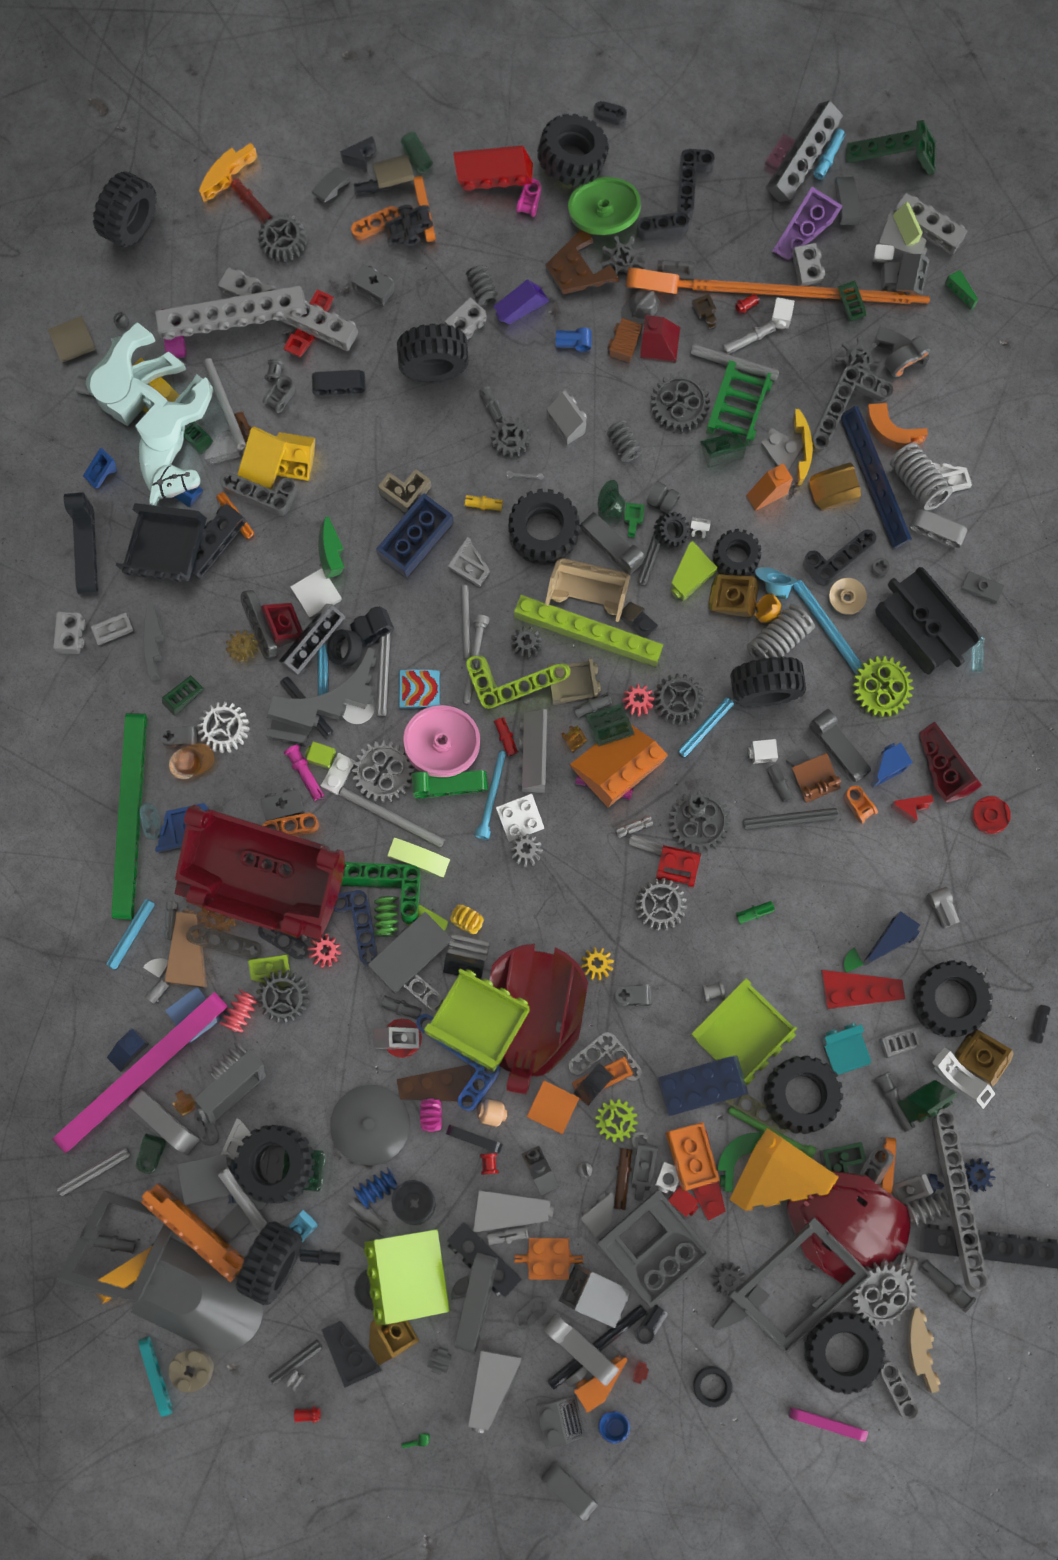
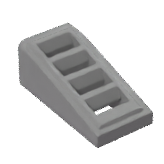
[879,1027,923,1058]

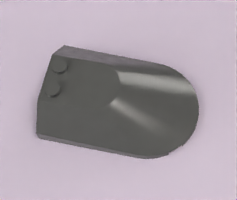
[131,1237,264,1352]

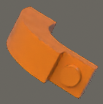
[865,403,928,450]

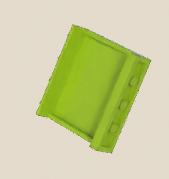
[424,969,530,1072]
[690,978,797,1085]
[364,1229,449,1325]

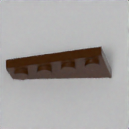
[396,1065,479,1102]

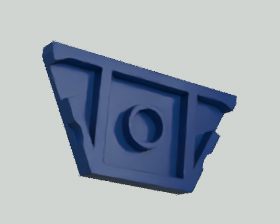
[155,803,209,853]

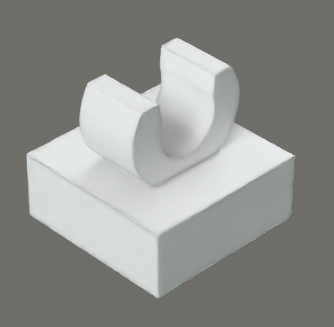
[690,517,710,538]

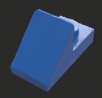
[83,448,117,488]

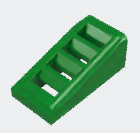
[945,270,978,309]

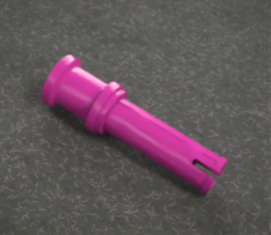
[283,744,324,801]

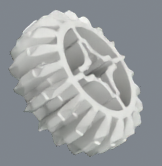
[198,702,250,753]

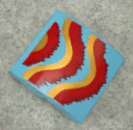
[399,670,440,709]

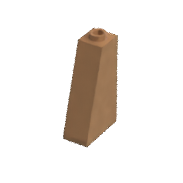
[165,909,207,989]

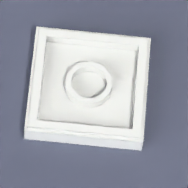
[291,568,342,619]

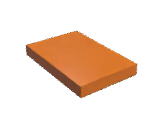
[665,1122,720,1191]

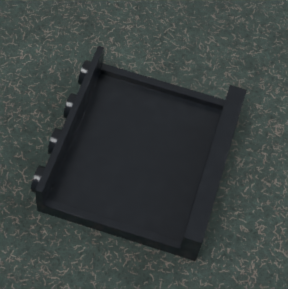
[116,503,207,582]

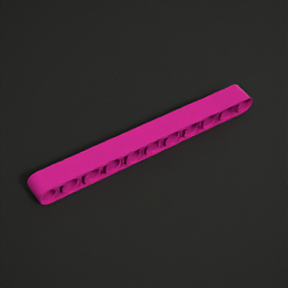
[52,992,228,1154]

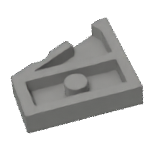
[761,428,803,471]

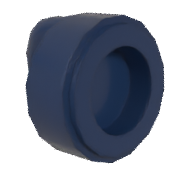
[926,1173,945,1194]

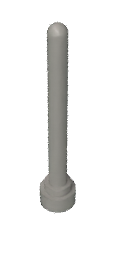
[463,614,489,704]

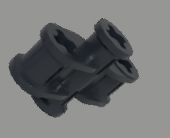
[384,205,433,246]

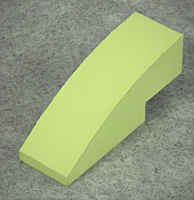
[387,838,450,878]

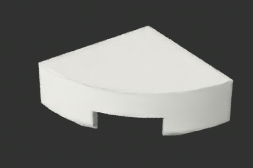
[143,958,168,978]

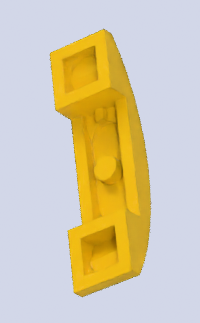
[793,409,813,486]

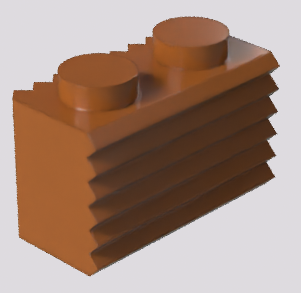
[607,318,643,363]

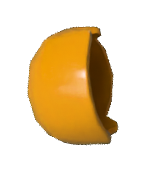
[754,593,782,623]

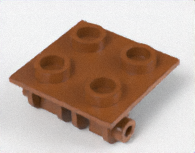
[792,753,841,803]

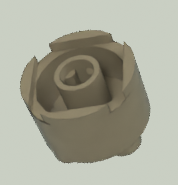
[169,1348,214,1393]

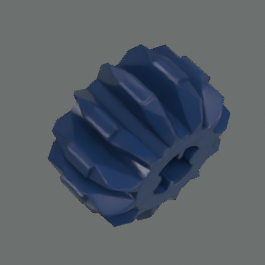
[964,1158,996,1192]

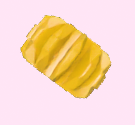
[450,905,484,934]
[581,947,614,981]

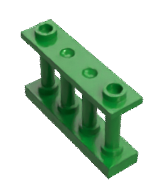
[706,360,773,446]

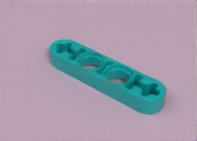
[138,1336,173,1417]

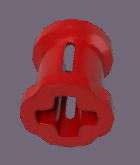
[480,1153,499,1175]

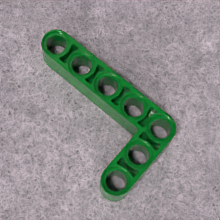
[341,862,421,924]

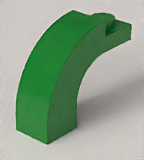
[716,1132,764,1192]

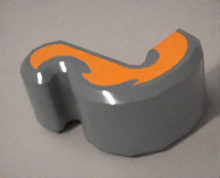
[885,337,931,377]

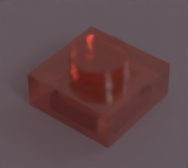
[632,1360,649,1384]

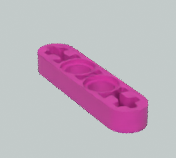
[789,1407,868,1442]

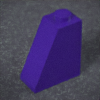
[493,279,549,324]

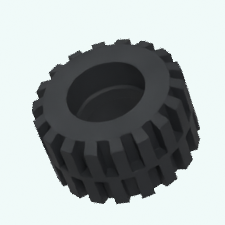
[713,529,762,576]

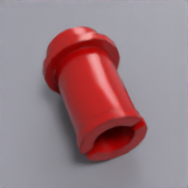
[735,293,759,313]
[294,1406,321,1423]

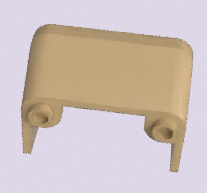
[545,558,630,622]

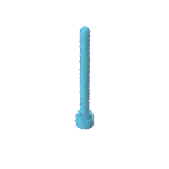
[474,750,506,840]

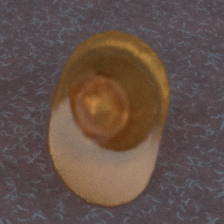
[169,743,215,779]

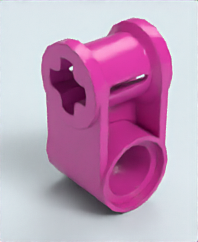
[516,179,541,217]

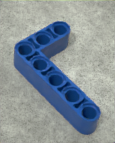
[417,1014,500,1112]

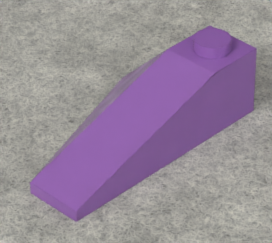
[773,187,842,260]

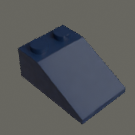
[863,911,920,966]

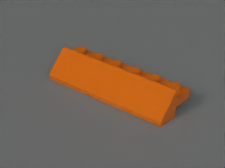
[141,1183,245,1282]

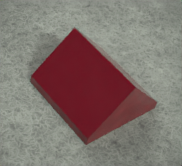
[261,603,303,648]

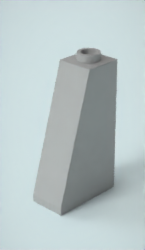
[473,1190,554,1232]
[468,1350,521,1433]

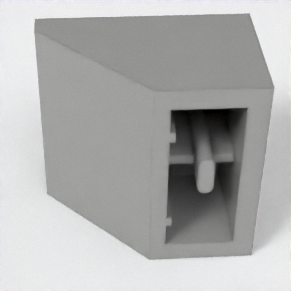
[547,390,587,445]

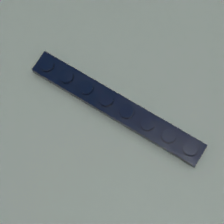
[841,406,912,548]

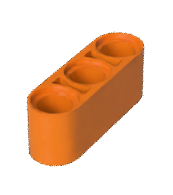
[626,268,679,294]
[262,813,319,836]

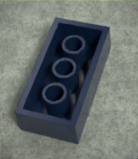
[376,493,454,578]
[658,1055,749,1116]

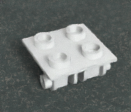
[496,793,545,842]

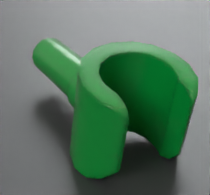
[401,1433,430,1449]

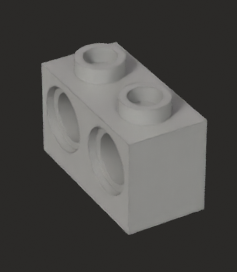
[792,243,825,286]
[444,297,486,340]
[53,612,86,654]

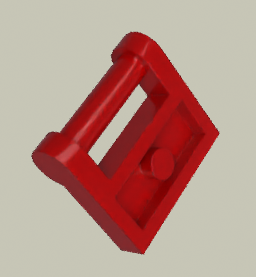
[656,845,701,888]

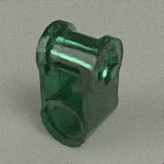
[136,1133,166,1174]

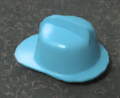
[755,567,797,599]

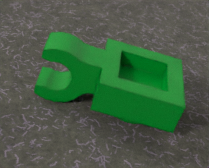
[624,502,645,538]

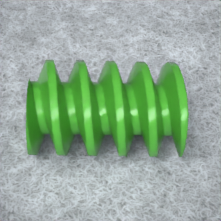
[374,896,399,937]

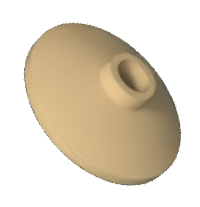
[829,578,867,615]

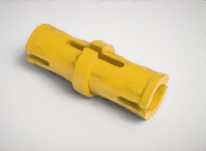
[465,495,503,512]

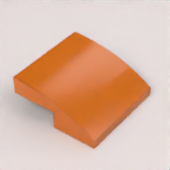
[527,1081,579,1134]

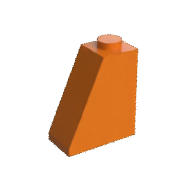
[746,463,793,511]

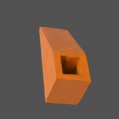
[574,1355,627,1413]

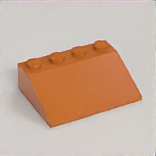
[569,720,668,807]

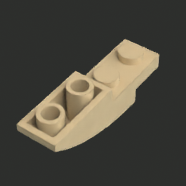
[907,1306,940,1393]

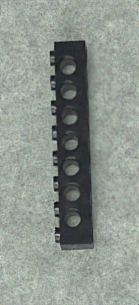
[919,1224,1058,1269]

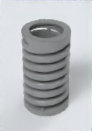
[890,443,953,511]
[747,604,815,660]

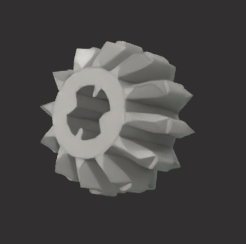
[510,833,543,867]

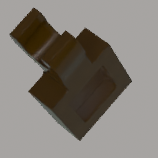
[692,294,717,329]

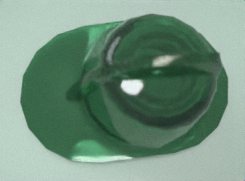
[598,480,626,519]

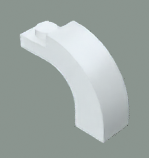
[932,1047,995,1109]

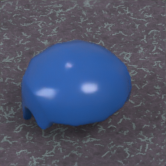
[598,1411,630,1444]

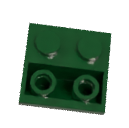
[897,1080,958,1123]

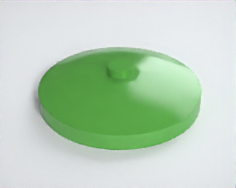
[568,177,641,235]

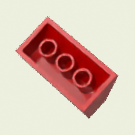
[453,145,533,191]

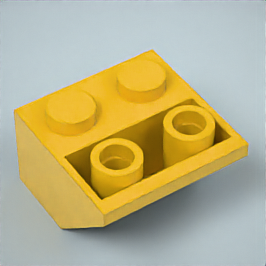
[276,432,315,481]

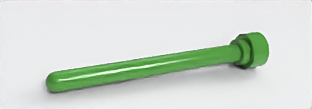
[728,1107,817,1158]

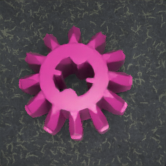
[420,1098,442,1132]

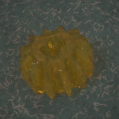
[226,630,258,662]

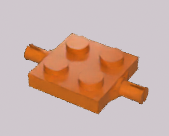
[515,1238,583,1280]

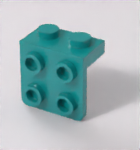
[821,1023,871,1075]

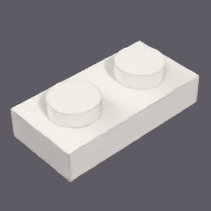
[321,753,356,796]

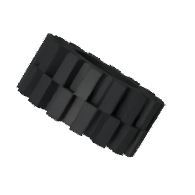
[653,512,690,548]

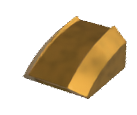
[809,462,861,510]
[708,575,759,617]
[955,1029,1014,1087]

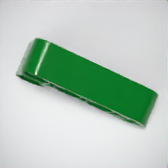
[411,770,488,798]

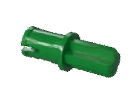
[736,901,775,925]

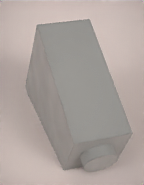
[879,211,927,260]

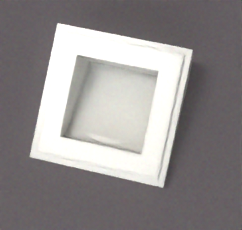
[872,244,894,263]

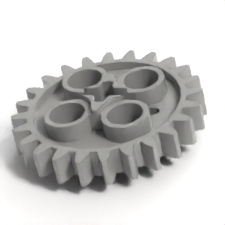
[352,740,415,803]
[851,1261,917,1327]

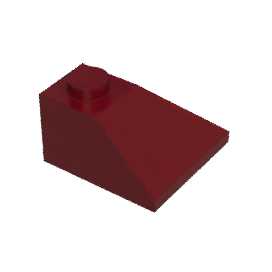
[640,315,681,362]

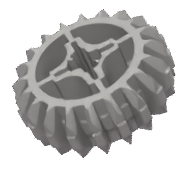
[635,878,687,931]

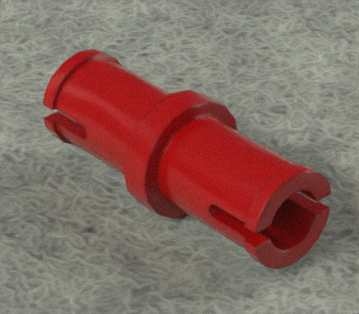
[493,717,519,757]

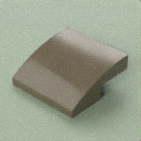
[373,154,414,189]
[48,316,96,363]

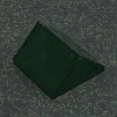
[700,433,746,468]

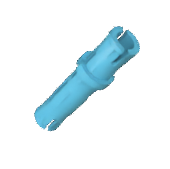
[813,129,846,179]

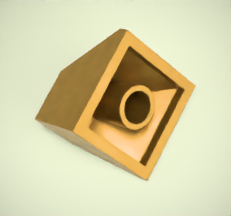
[369,1320,419,1366]

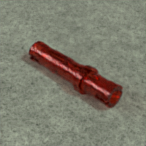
[230,178,271,224]

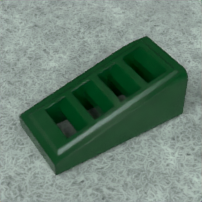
[838,280,867,322]
[184,421,214,454]
[162,675,203,716]

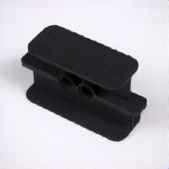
[875,567,980,675]

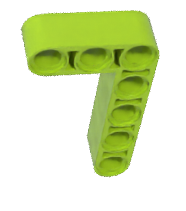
[466,655,570,709]

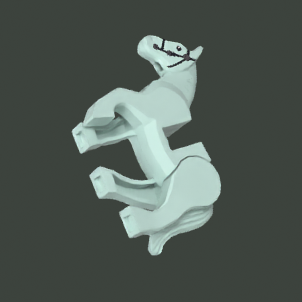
[85,322,214,506]

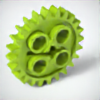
[851,656,914,718]

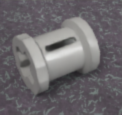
[702,981,725,1002]

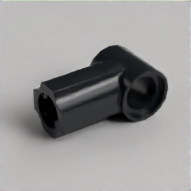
[635,1304,669,1344]

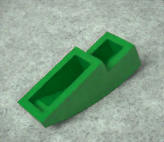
[318,516,345,579]

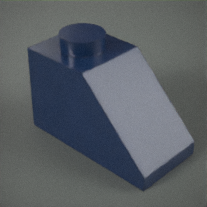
[107,1028,149,1072]

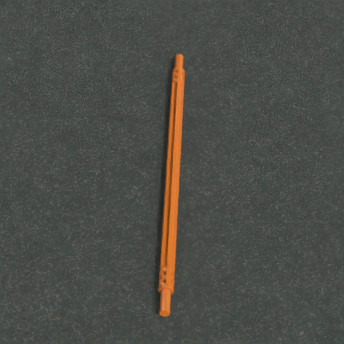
[678,279,930,304]

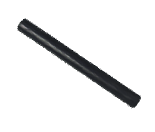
[548,1305,647,1390]

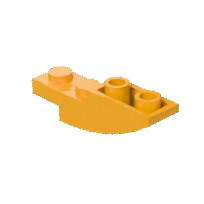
[199,143,257,202]

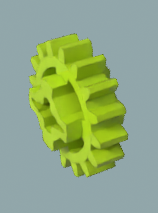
[595,1099,638,1142]

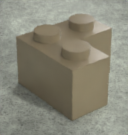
[378,469,431,513]

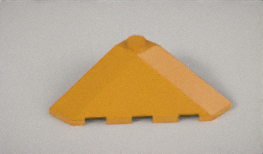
[729,1128,839,1211]

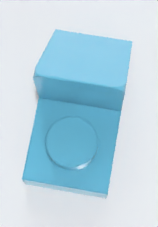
[288,1210,318,1242]

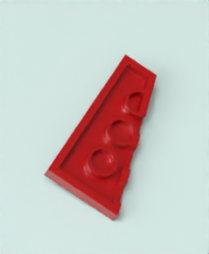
[821,970,906,1009]
[692,1130,726,1221]

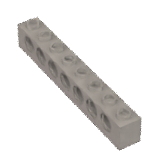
[218,267,358,351]
[155,285,307,340]

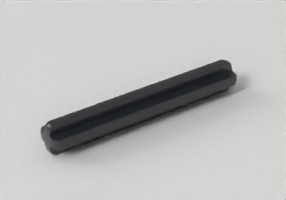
[280,676,333,738]

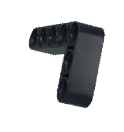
[64,492,98,595]

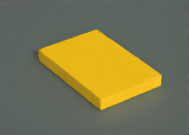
[237,426,287,490]

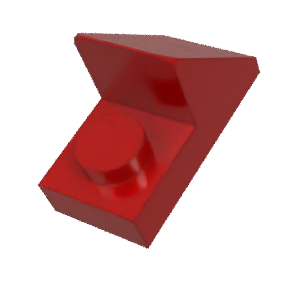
[891,795,934,823]

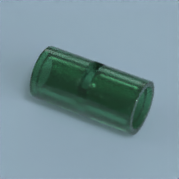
[400,132,433,173]

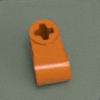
[843,786,878,824]

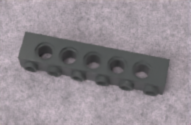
[766,101,843,202]

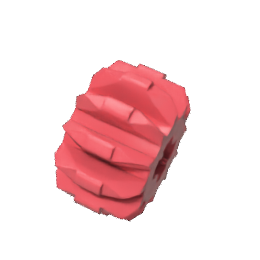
[622,683,654,717]
[307,934,341,968]

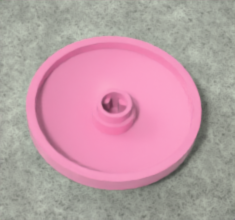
[403,705,480,777]

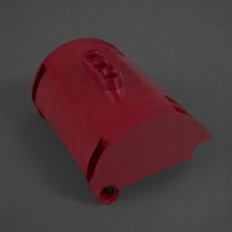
[174,805,345,940]

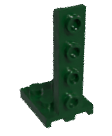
[846,120,936,175]

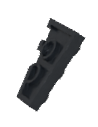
[321,1321,382,1388]

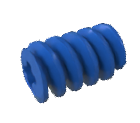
[353,1167,397,1208]

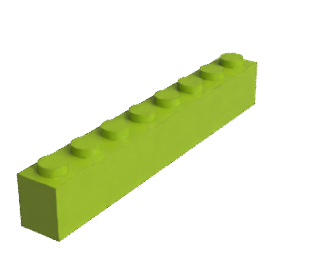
[514,595,664,668]

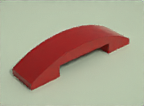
[283,289,334,357]

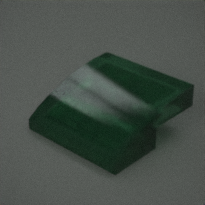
[586,703,634,747]

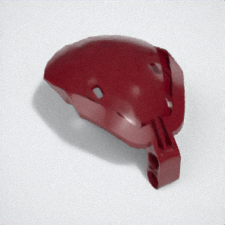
[489,944,588,1095]
[787,1170,911,1285]

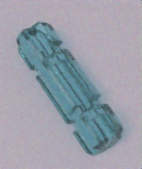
[972,636,985,673]

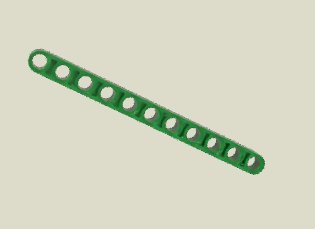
[111,713,147,920]

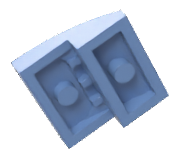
[165,987,222,1043]

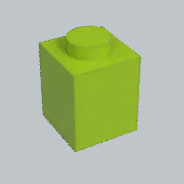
[305,741,337,770]

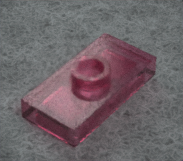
[765,133,795,170]

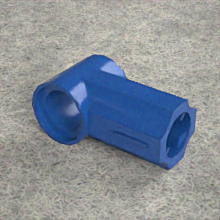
[556,328,592,352]

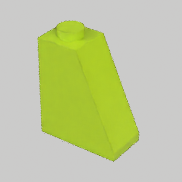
[670,541,718,602]

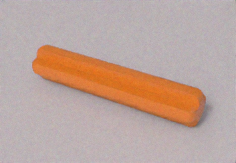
[216,492,254,539]

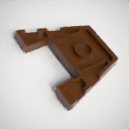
[545,230,619,294]

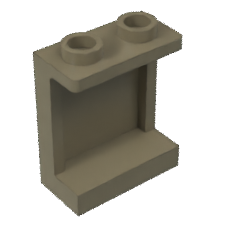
[547,658,601,705]

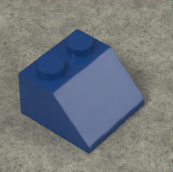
[871,743,913,788]

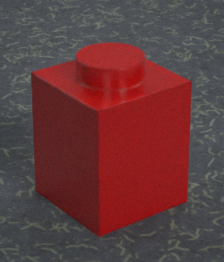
[668,1185,699,1217]

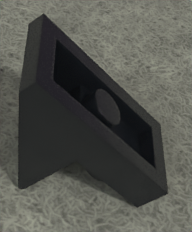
[340,136,377,170]
[620,602,658,639]
[574,1063,614,1106]

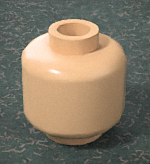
[477,1099,507,1127]

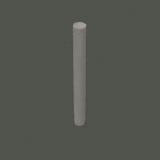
[461,585,471,660]

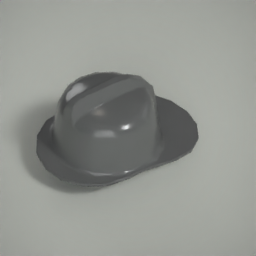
[621,289,660,325]

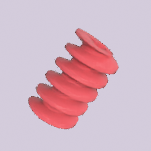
[219,989,259,1032]

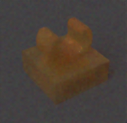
[562,726,587,752]
[173,1090,196,1116]

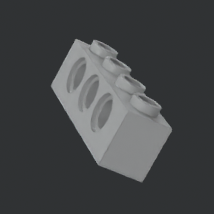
[894,193,968,255]

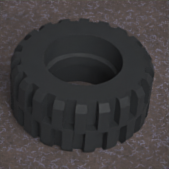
[537,114,609,186]
[93,171,157,247]
[397,323,469,382]
[508,489,580,564]
[730,657,807,707]
[913,960,993,1038]
[764,1055,843,1134]
[234,1125,315,1204]
[236,1221,302,1305]
[804,1312,886,1394]

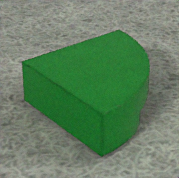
[843,947,864,973]

